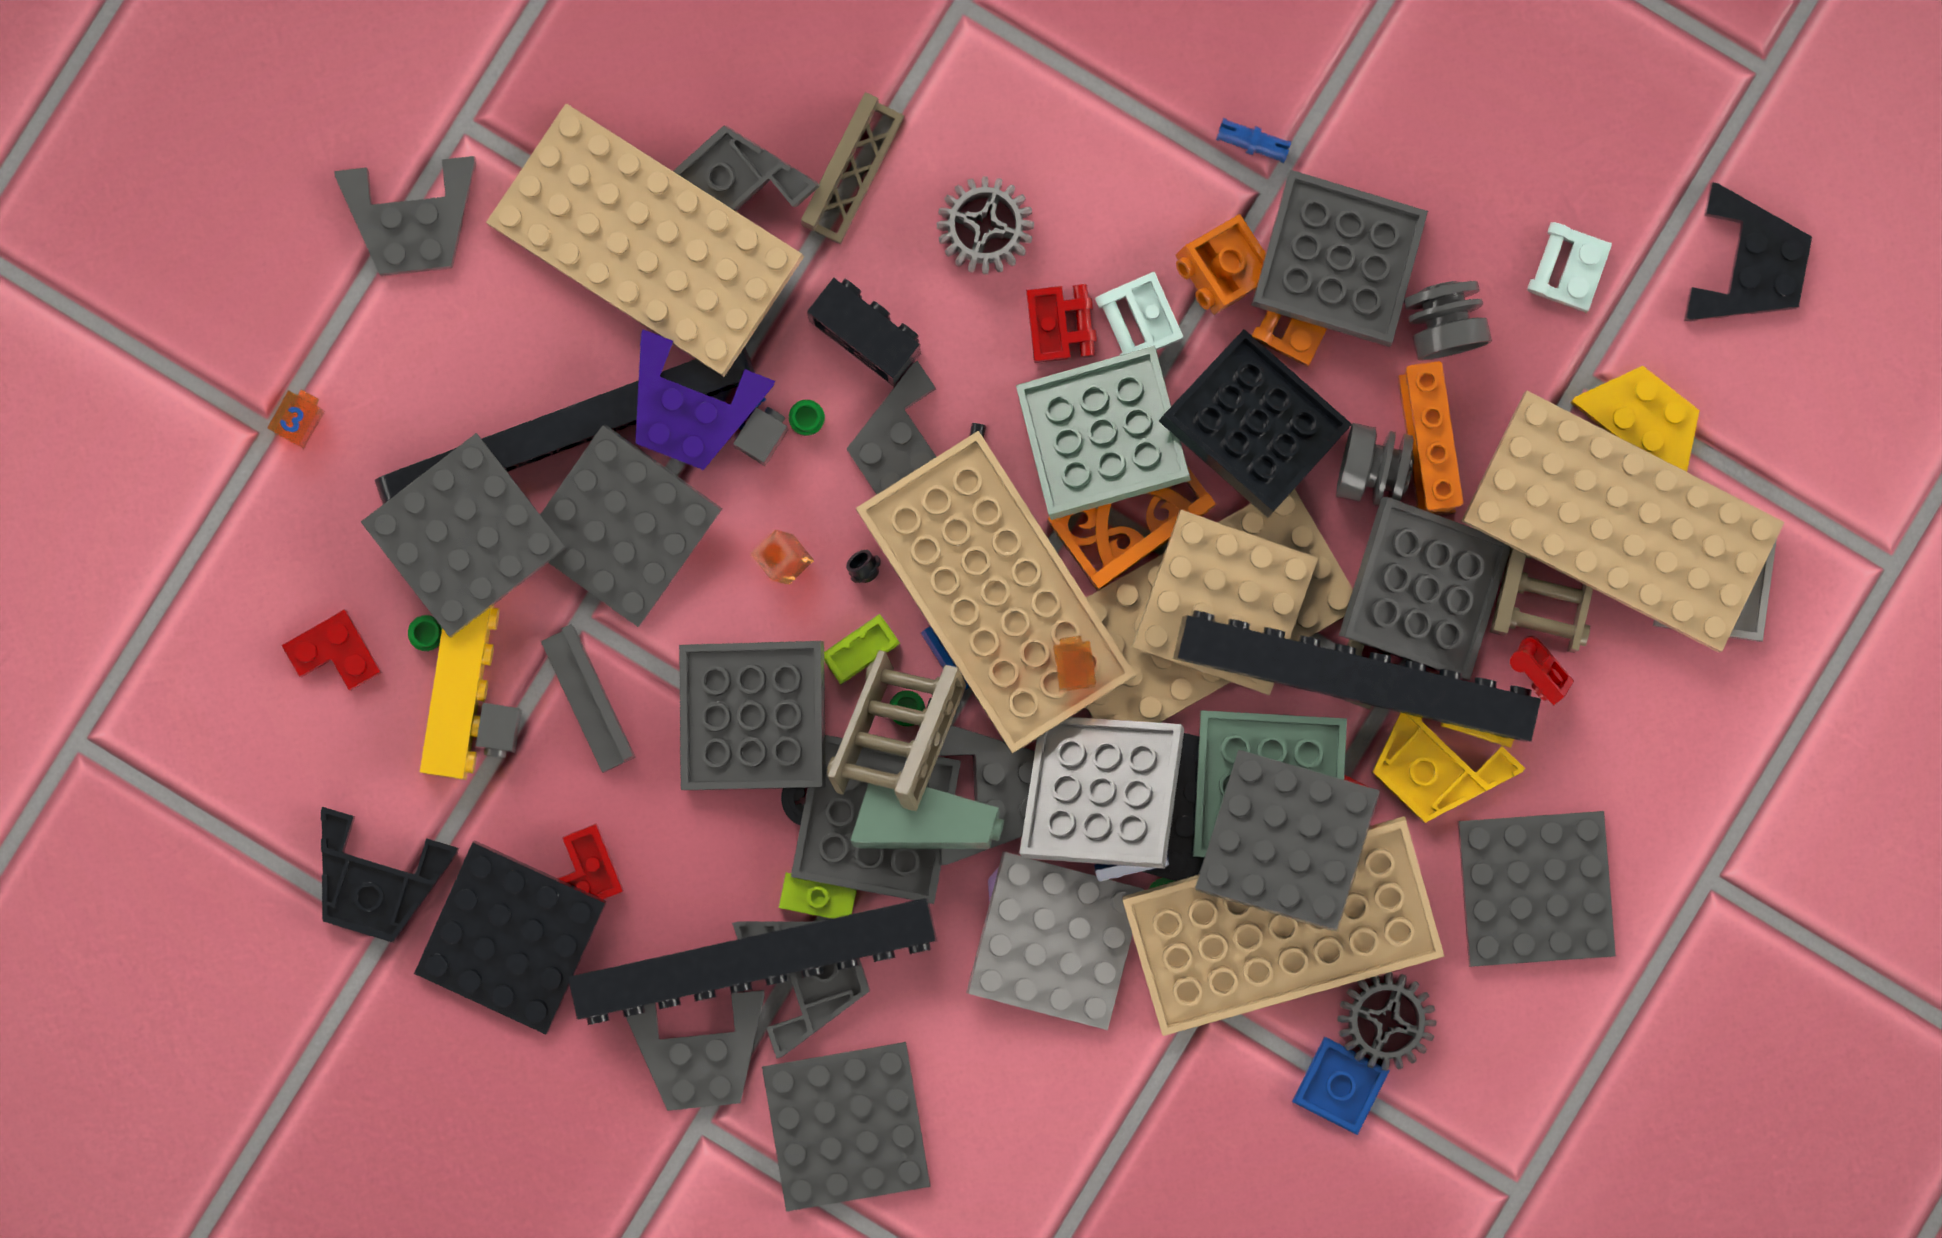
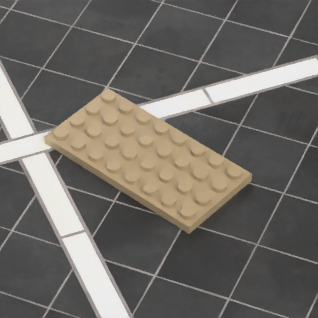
[486,103,804,377]
[1461,391,1785,653]
[856,431,1135,754]
[1086,489,1353,723]
[1122,816,1445,1036]

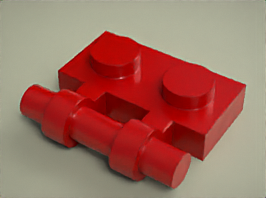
[1026,284,1097,363]

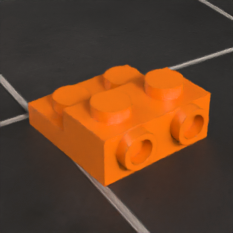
[1175,214,1266,315]

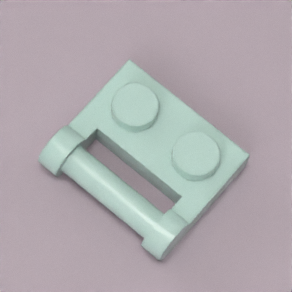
[1527,222,1612,313]
[1095,271,1183,355]

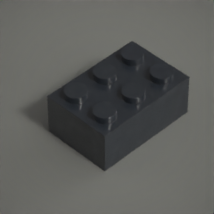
[807,278,921,387]

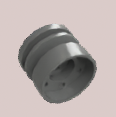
[1404,281,1492,360]
[1336,423,1414,506]

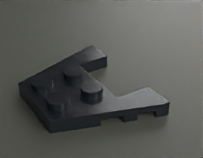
[1684,182,1812,322]
[321,807,459,943]

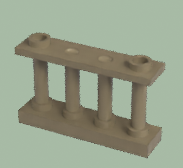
[1490,547,1593,653]
[827,650,967,811]

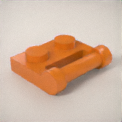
[1252,311,1327,367]

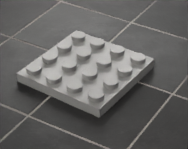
[1019,717,1185,869]
[966,852,1144,1030]

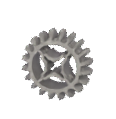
[937,176,1034,275]

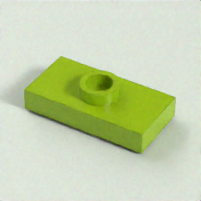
[824,614,901,685]
[779,872,857,919]

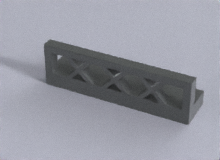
[541,624,636,773]

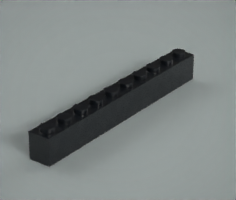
[1173,610,1541,742]
[568,898,937,1025]

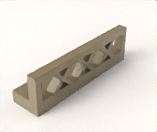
[801,92,904,245]

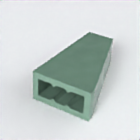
[851,783,1004,849]

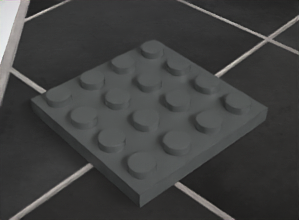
[1251,170,1428,347]
[540,424,722,627]
[361,433,566,638]
[1339,497,1511,681]
[679,641,826,791]
[791,735,961,904]
[1195,749,1380,932]
[1458,811,1616,967]
[762,1042,931,1212]

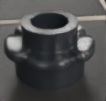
[846,550,881,583]

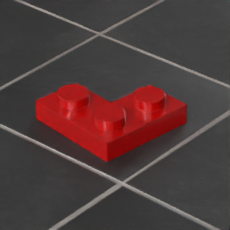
[281,609,382,691]
[558,823,624,899]

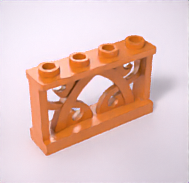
[1397,361,1463,516]
[1047,467,1216,591]

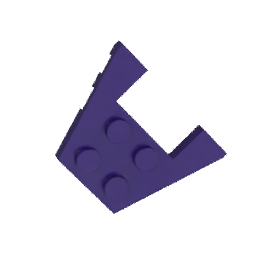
[636,329,775,470]

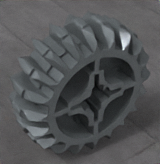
[1337,972,1437,1071]

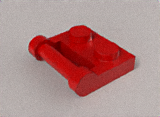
[1510,636,1574,706]

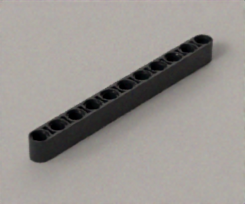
[374,347,755,504]

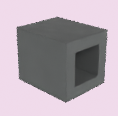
[733,407,788,466]
[476,703,522,758]

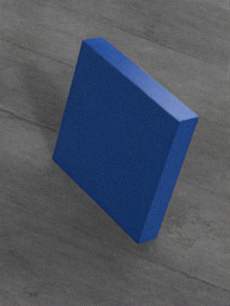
[1291,1037,1390,1135]

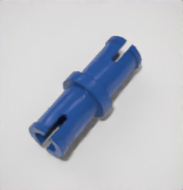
[1216,118,1291,164]

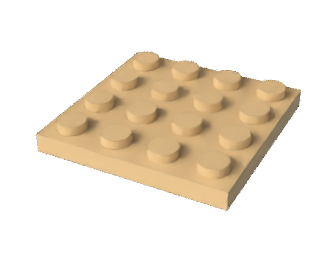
[1132,510,1318,695]

